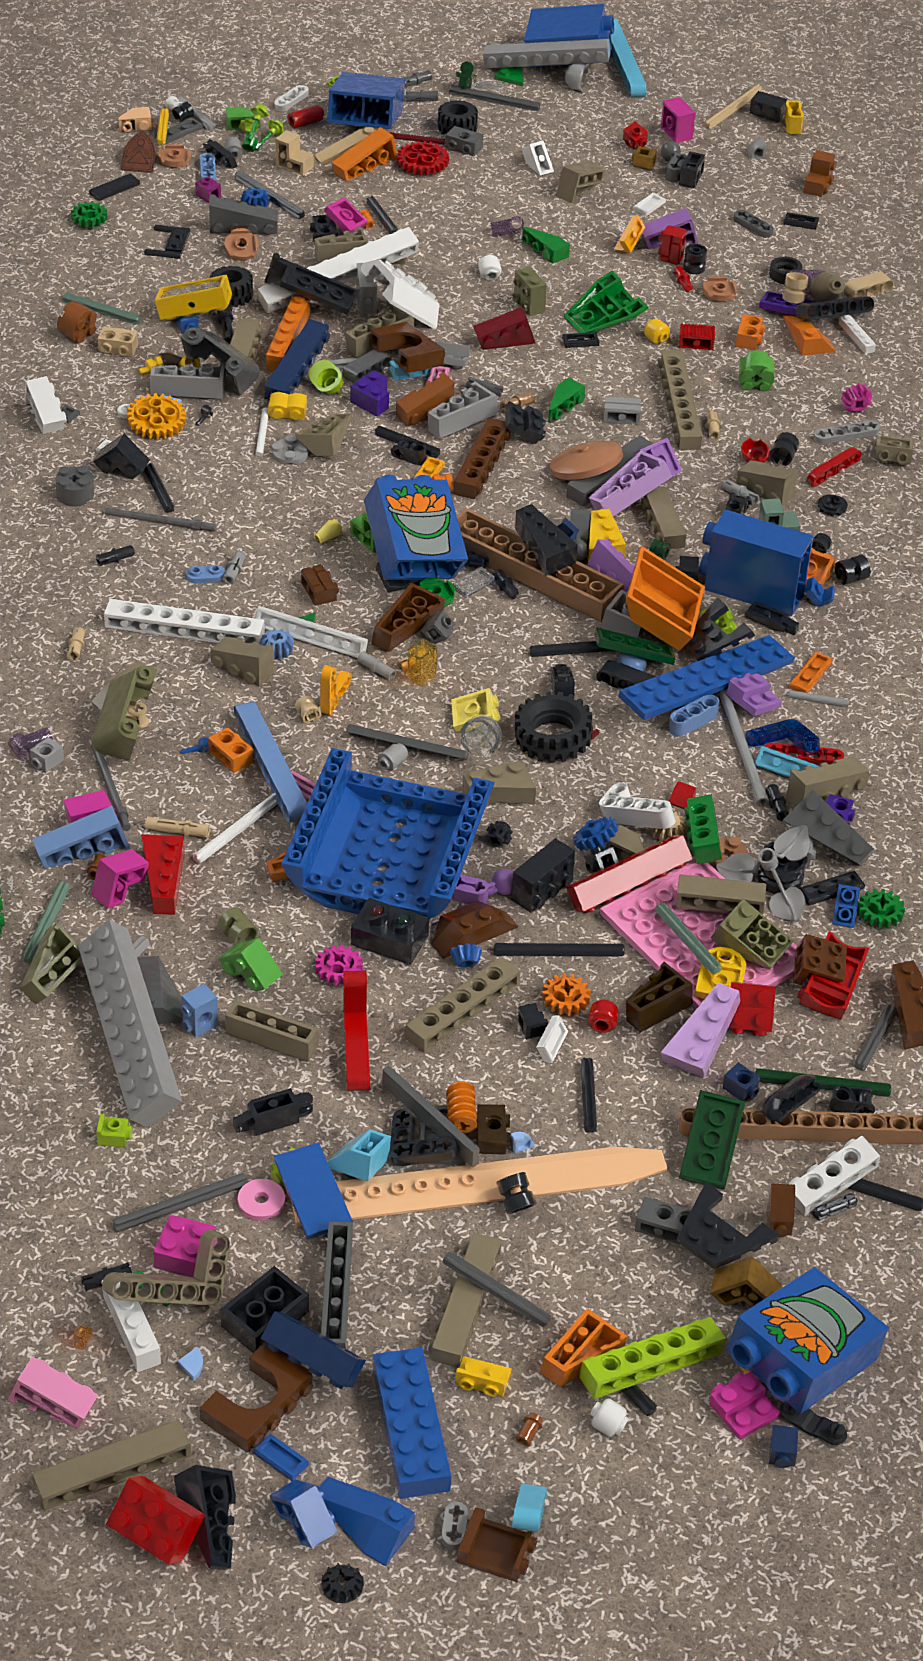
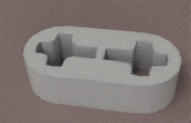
[442,1502,468,1551]

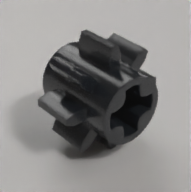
[486,821,513,847]

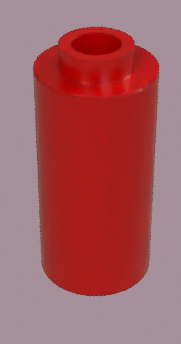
[287,105,324,129]

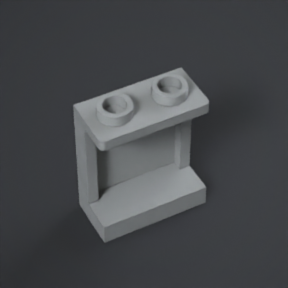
[356,263,377,314]

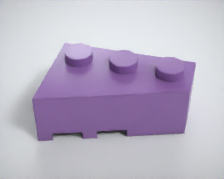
[641,208,699,249]

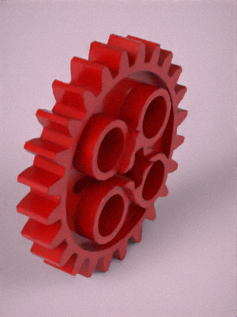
[397,141,449,176]

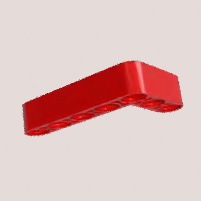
[343,970,370,1091]

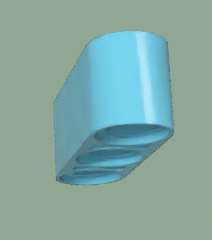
[512,1483,547,1532]

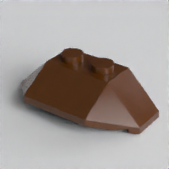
[432,900,518,959]

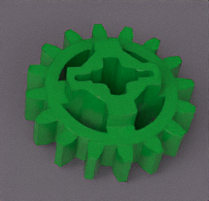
[71,201,108,228]
[857,889,905,929]

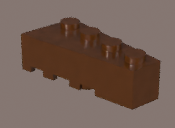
[371,583,445,652]

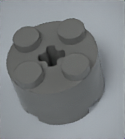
[55,466,95,506]

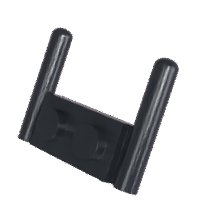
[144,224,191,259]

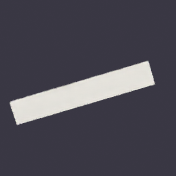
[256,606,368,658]

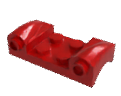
[797,931,869,1020]

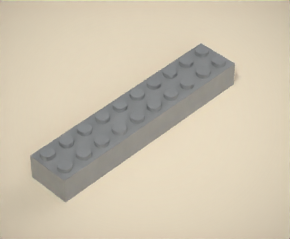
[78,919,182,1127]

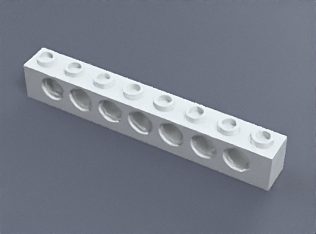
[104,599,265,644]

